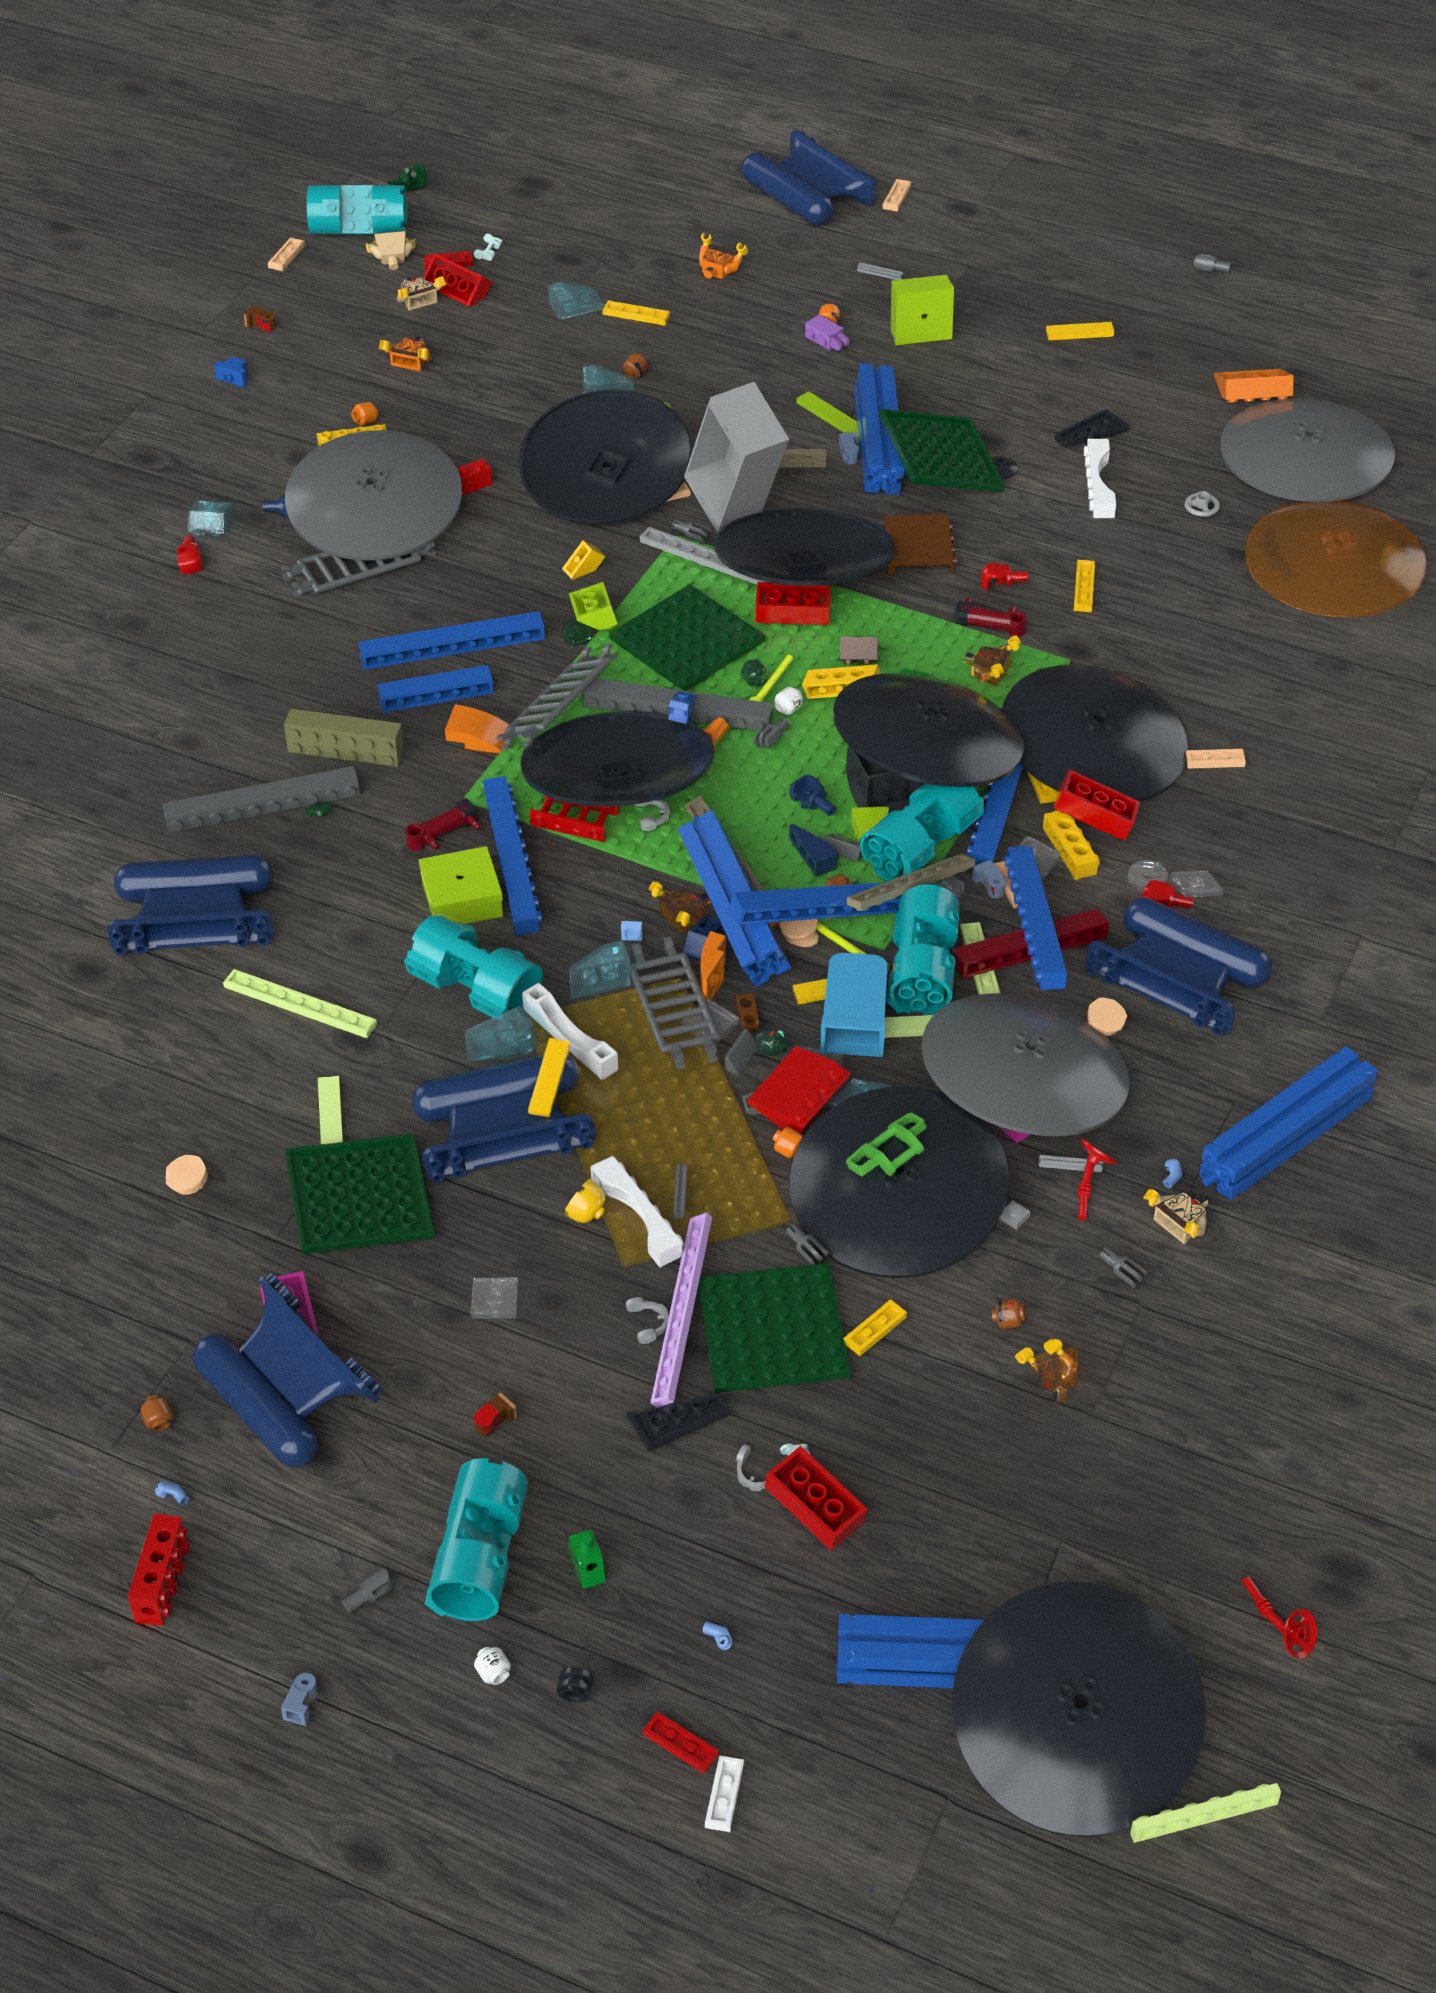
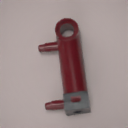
[954,598,1027,637]
[405,798,481,851]

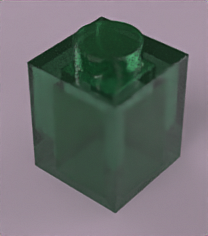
[561,619,591,648]

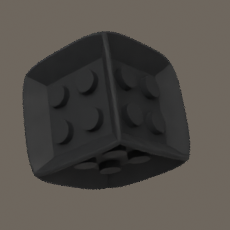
[846,745,923,813]

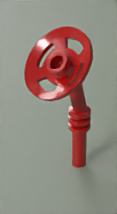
[1078,1138,1118,1220]
[1242,1576,1317,1659]

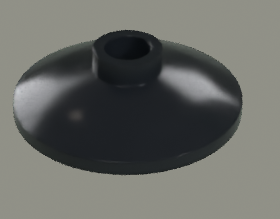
[992,456,1018,479]

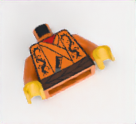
[699,233,748,279]
[379,337,431,371]

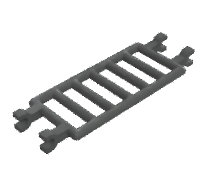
[281,541,436,598]
[496,644,618,750]
[628,936,720,1070]

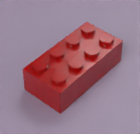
[755,582,831,625]
[1053,769,1140,841]
[765,1445,868,1551]

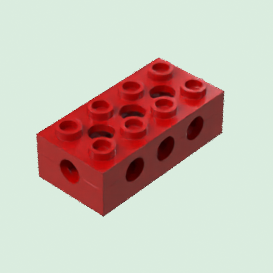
[128,1514,190,1626]

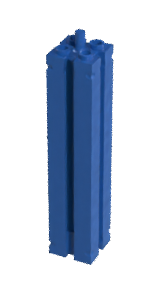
[854,363,905,495]
[678,810,792,987]
[1199,1046,1378,1200]
[837,1614,984,1688]

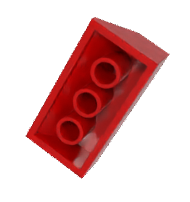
[423,253,492,307]
[457,459,493,495]

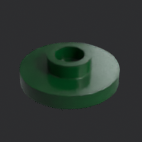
[306,803,332,817]

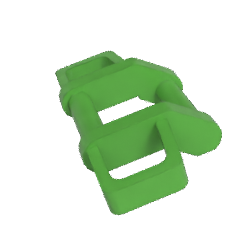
[846,1112,926,1176]

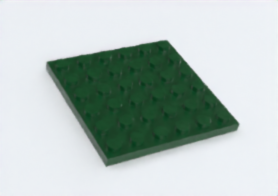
[879,409,1006,492]
[609,584,766,691]
[285,1134,434,1254]
[698,1263,851,1393]

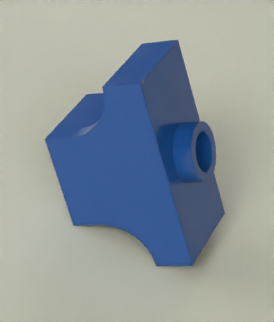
[214,356,248,388]
[668,691,697,724]

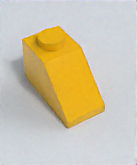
[562,540,606,580]

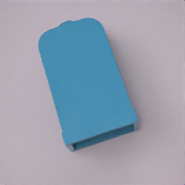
[820,953,887,1057]

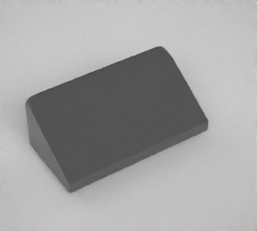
[824,833,862,861]
[725,1029,758,1075]

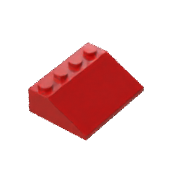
[746,1046,851,1135]

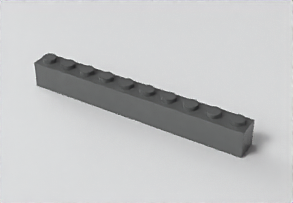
[583,678,773,731]
[162,766,360,833]

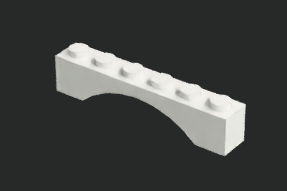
[1084,439,1116,518]
[522,983,618,1080]
[591,1156,684,1267]

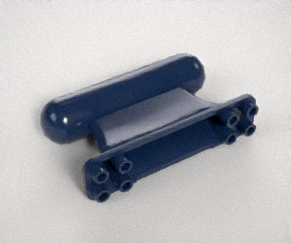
[741,130,877,226]
[108,855,274,955]
[1085,897,1272,1036]
[412,1055,596,1182]
[192,1272,383,1468]

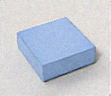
[621,921,642,941]

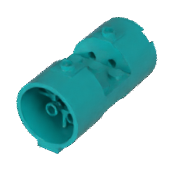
[307,185,408,234]
[860,783,984,881]
[886,884,960,1016]
[404,914,543,1024]
[425,1458,528,1621]

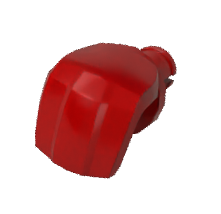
[177,535,203,574]
[980,563,1028,591]
[1141,880,1194,909]

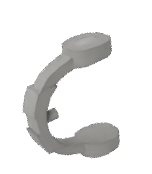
[635,799,670,831]
[626,1297,669,1344]
[736,1444,766,1491]

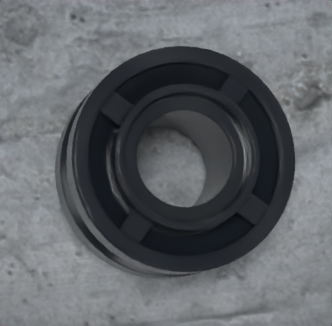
[556,1667,594,1703]

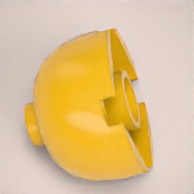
[564,1178,606,1223]

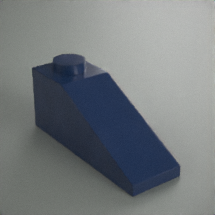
[789,824,839,877]
[683,914,723,960]

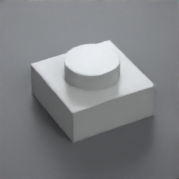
[1000,1201,1030,1230]

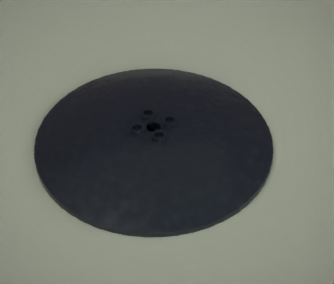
[519,389,693,525]
[714,508,895,586]
[1002,665,1188,801]
[833,673,1024,787]
[520,711,715,806]
[790,1086,1009,1278]
[952,1582,1206,1837]

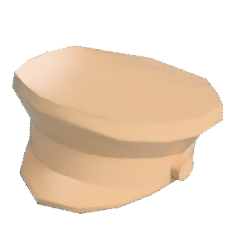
[779,919,819,947]
[1087,998,1127,1036]
[166,1155,208,1195]

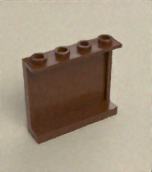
[883,514,957,575]

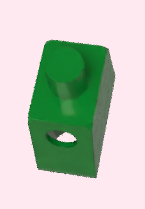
[568,1530,606,1589]

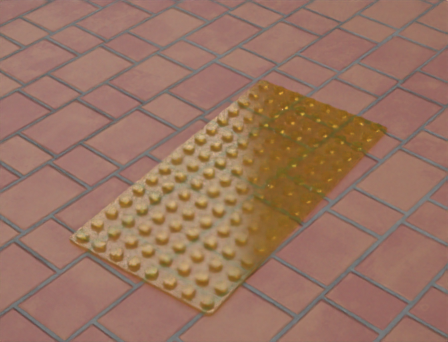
[524,978,789,1267]

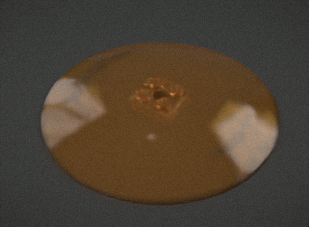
[1245,501,1426,618]

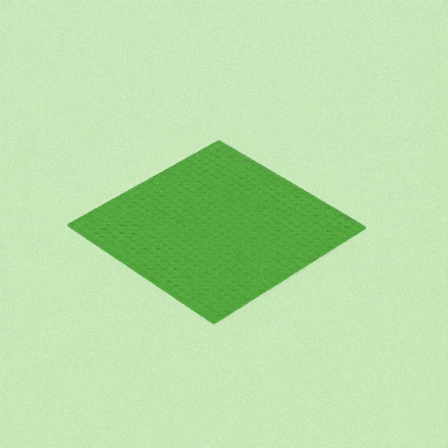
[464,536,1070,950]

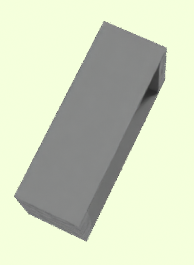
[684,382,789,533]

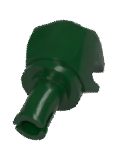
[387,164,427,190]

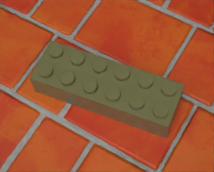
[284,709,404,767]

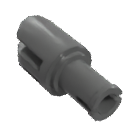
[1194,253,1231,273]
[671,519,712,544]
[753,717,790,749]
[786,1223,829,1265]
[1099,1246,1148,1289]
[341,1568,395,1614]

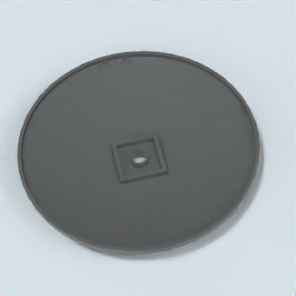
[1220,398,1395,502]
[285,430,462,561]
[921,993,1129,1136]

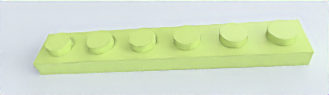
[1130,1783,1281,1843]

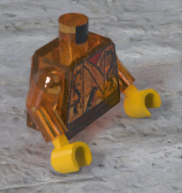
[964,636,1021,687]
[648,881,710,934]
[1015,1339,1078,1403]

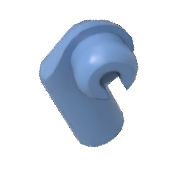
[1163,1158,1182,1189]
[155,1481,190,1506]
[702,1621,732,1650]

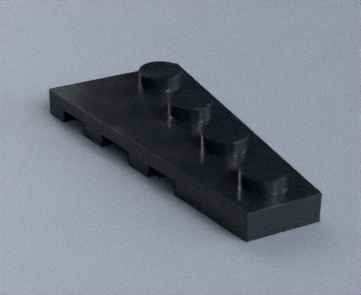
[1054,409,1129,448]
[627,1393,731,1452]

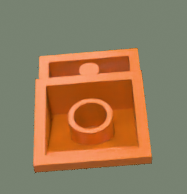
[445,704,509,753]
[701,931,726,1005]

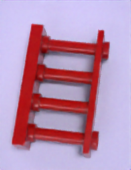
[530,795,620,842]

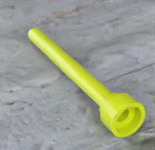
[749,655,793,702]
[816,922,890,973]

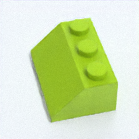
[569,582,618,630]

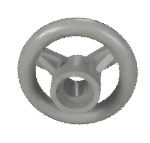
[1184,491,1220,517]

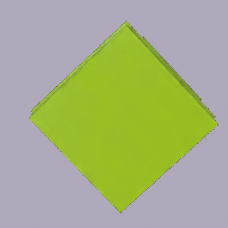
[891,275,954,345]
[419,846,503,924]

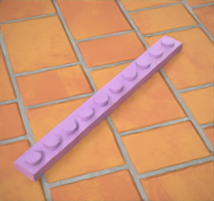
[650,1213,712,1408]

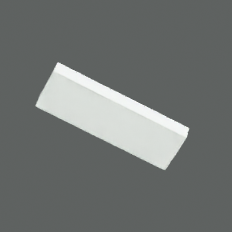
[705,1755,744,1832]

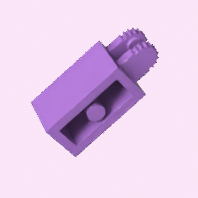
[805,315,850,351]

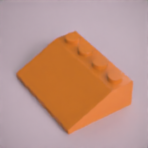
[1214,369,1293,402]

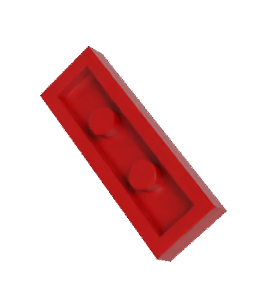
[424,251,473,270]
[643,1711,719,1774]

